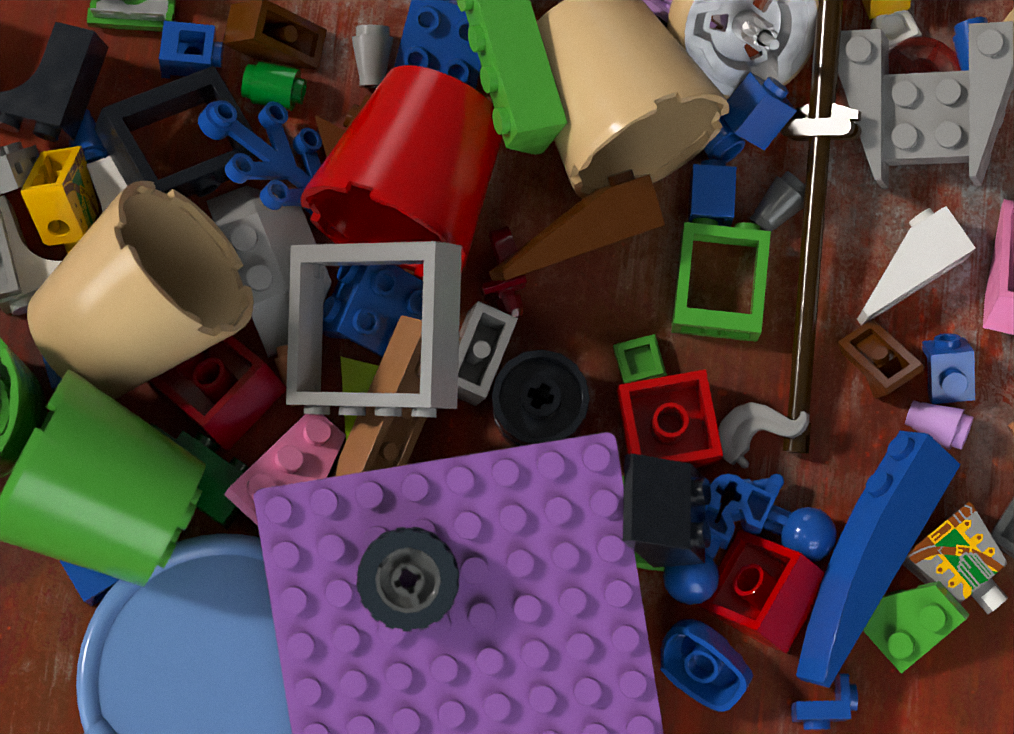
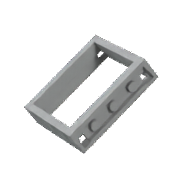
[286,241,462,417]

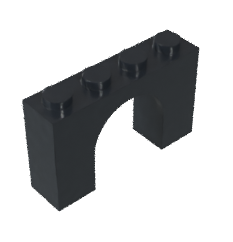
[0,22,109,142]

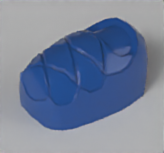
[660,619,753,712]

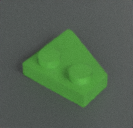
[863,581,970,674]

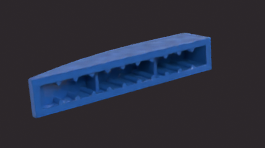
[796,431,961,688]

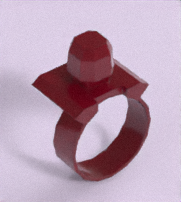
[481,226,527,318]

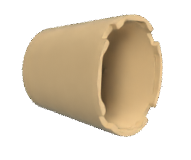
[537,0,729,199]
[27,181,253,399]

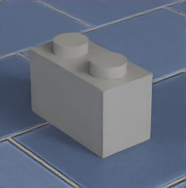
[457,301,518,406]

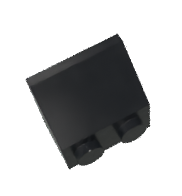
[623,454,711,568]

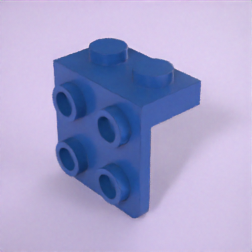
[394,0,482,89]
[323,265,423,358]

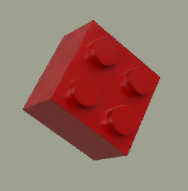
[616,369,723,468]

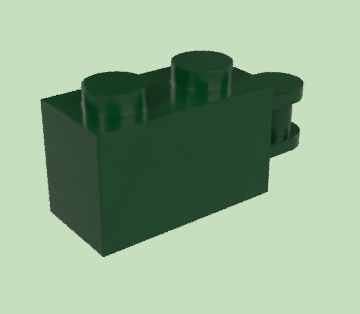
[150,423,249,530]

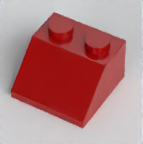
[697,530,825,654]

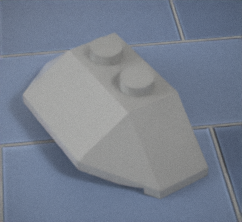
[206,185,332,358]

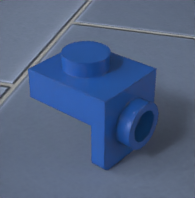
[922,333,975,404]
[791,673,858,730]

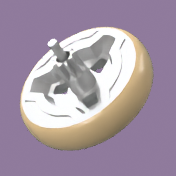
[667,0,819,100]

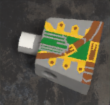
[902,501,1008,614]

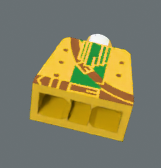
[20,146,98,254]

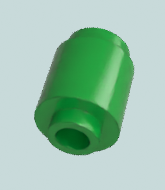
[241,61,307,111]

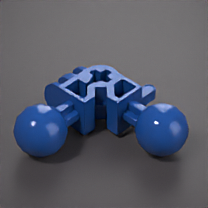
[663,474,837,605]

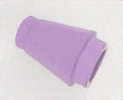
[905,400,974,450]

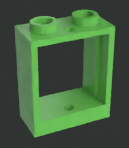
[671,218,771,342]

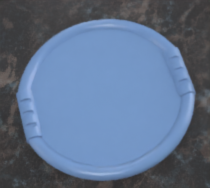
[76,533,292,734]

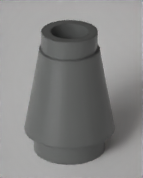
[749,171,805,232]

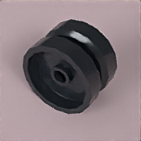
[492,349,590,447]

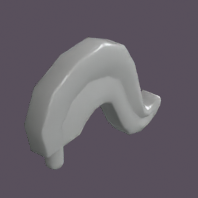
[718,402,810,469]

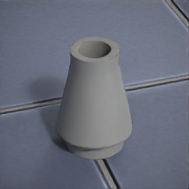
[351,25,394,89]

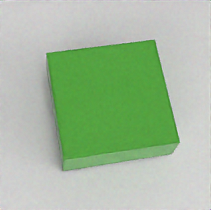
[613,334,667,384]

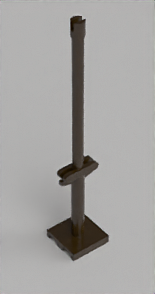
[780,0,862,454]

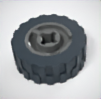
[357,526,459,632]

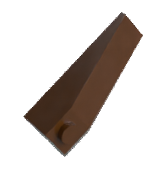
[489,169,665,281]

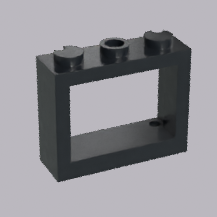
[94,66,260,198]

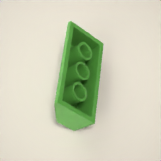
[457,0,567,155]

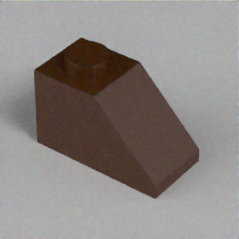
[222,0,327,70]

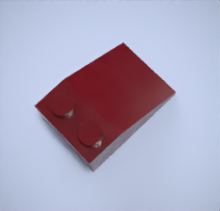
[149,336,286,452]

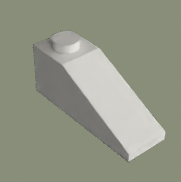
[857,206,976,326]

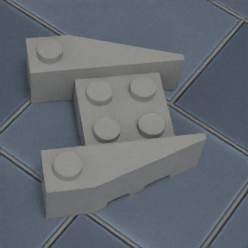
[838,21,1014,189]

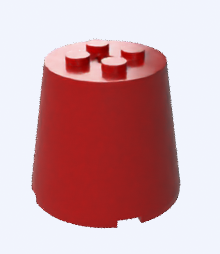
[301,65,503,281]

